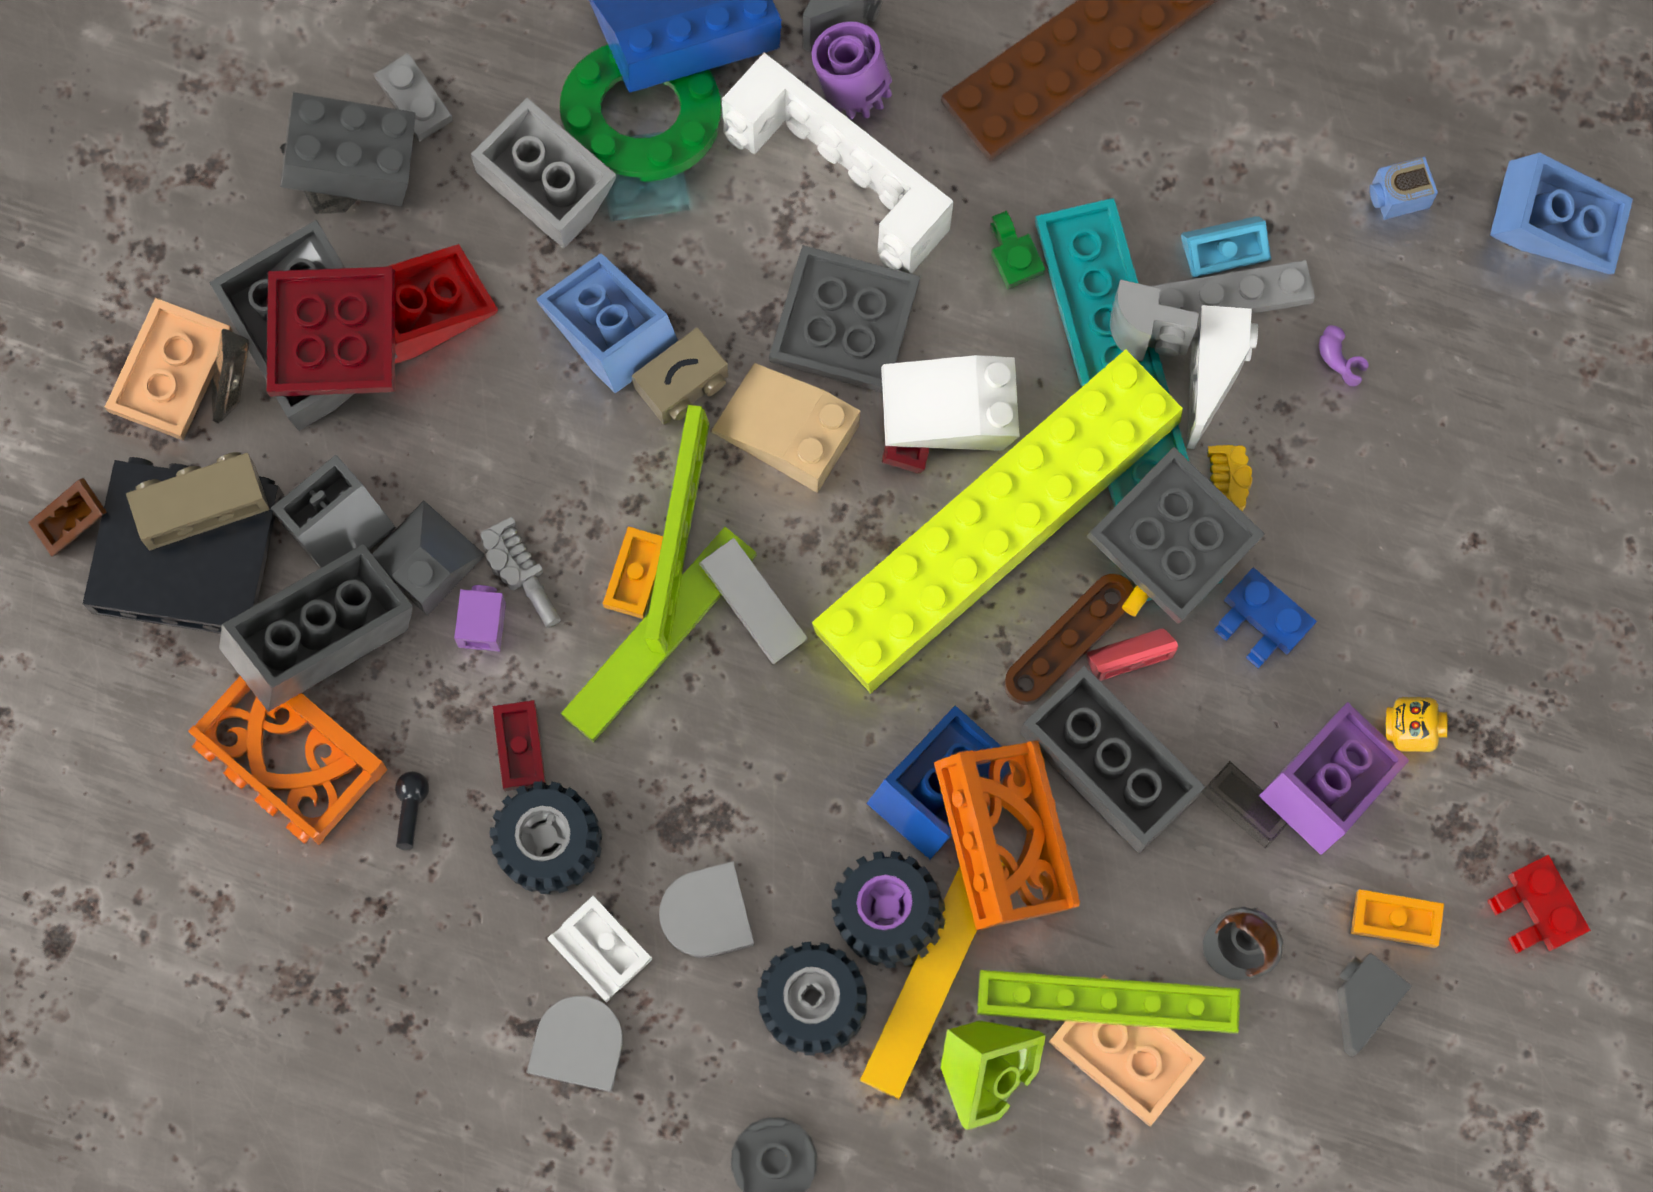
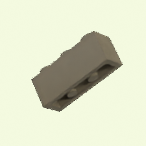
[126,452,270,551]

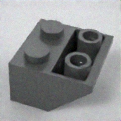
[271,455,396,568]

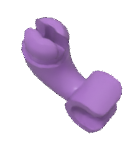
[1319,325,1369,386]

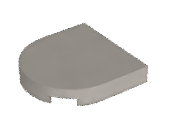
[659,862,755,958]
[527,996,623,1093]

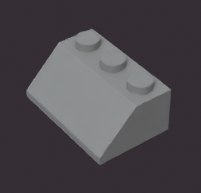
[471,98,617,249]

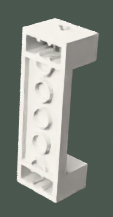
[722,53,953,274]

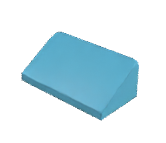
[1181,216,1272,278]

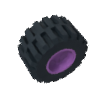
[832,851,946,968]

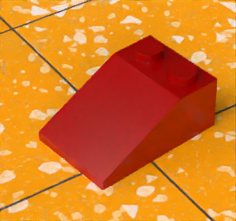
[386,244,498,364]

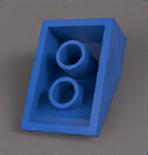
[866,705,1011,860]

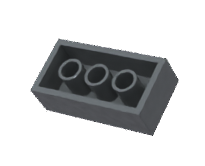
[219,544,413,712]
[1020,666,1205,854]

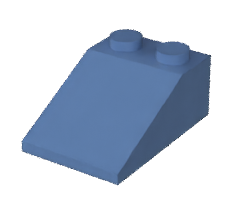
[1490,152,1633,274]
[536,253,678,393]

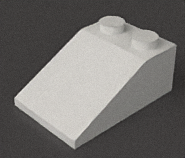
[1186,305,1258,449]
[881,355,1020,451]

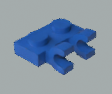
[1214,567,1317,669]

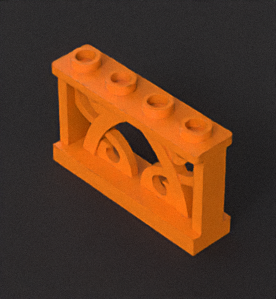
[188,676,388,845]
[934,741,1080,930]

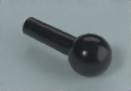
[395,771,429,850]

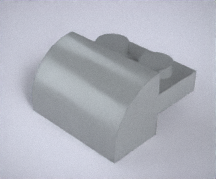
[1110,279,1199,362]

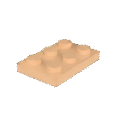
[105,298,233,440]
[1049,975,1205,1126]

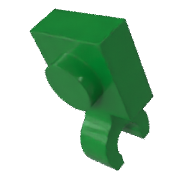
[990,210,1046,289]

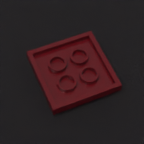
[267,266,395,397]

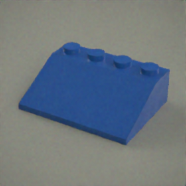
[589,0,781,93]

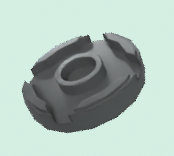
[731,1117,817,1192]

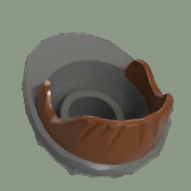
[1203,907,1284,980]

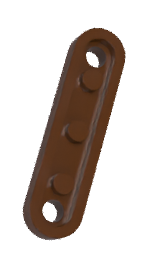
[1004,574,1134,705]

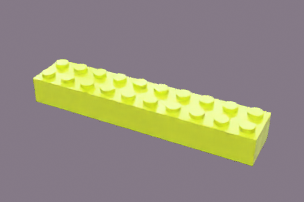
[812,349,1183,694]

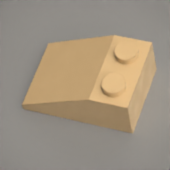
[712,363,860,493]

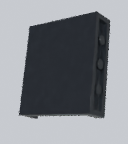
[82,457,285,634]

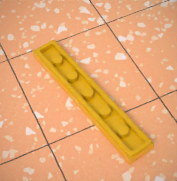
[860,862,1004,1100]

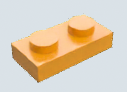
[603,526,663,619]
[1351,889,1444,948]

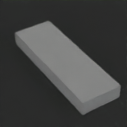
[699,538,808,664]

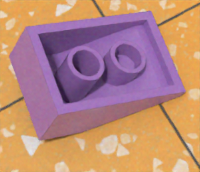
[1259,702,1409,855]

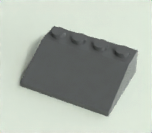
[209,220,398,431]

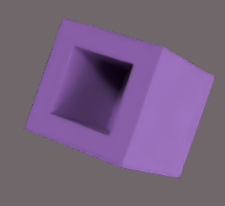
[454,585,506,652]

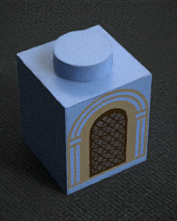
[1370,156,1438,220]

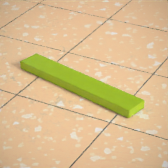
[644,405,710,654]
[561,526,757,743]
[977,970,1240,1034]

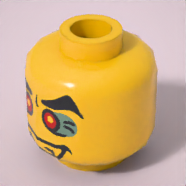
[1386,697,1448,752]

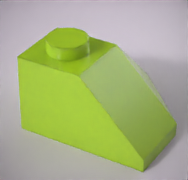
[941,1020,1046,1130]

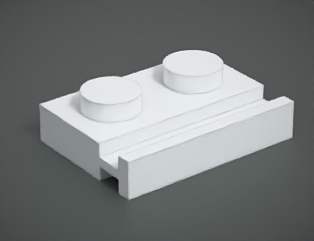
[547,896,652,1003]

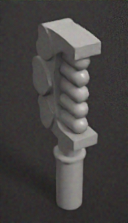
[481,517,561,628]

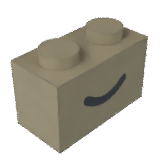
[632,327,729,425]

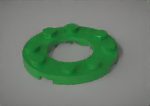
[560,44,721,182]

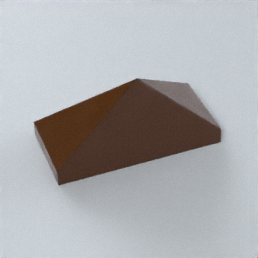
[28,478,107,557]

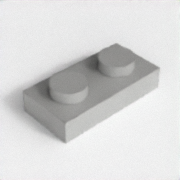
[374,53,453,142]

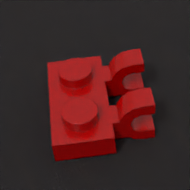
[1487,854,1591,954]

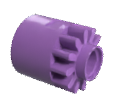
[811,22,892,120]

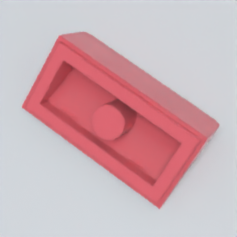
[1086,629,1178,681]

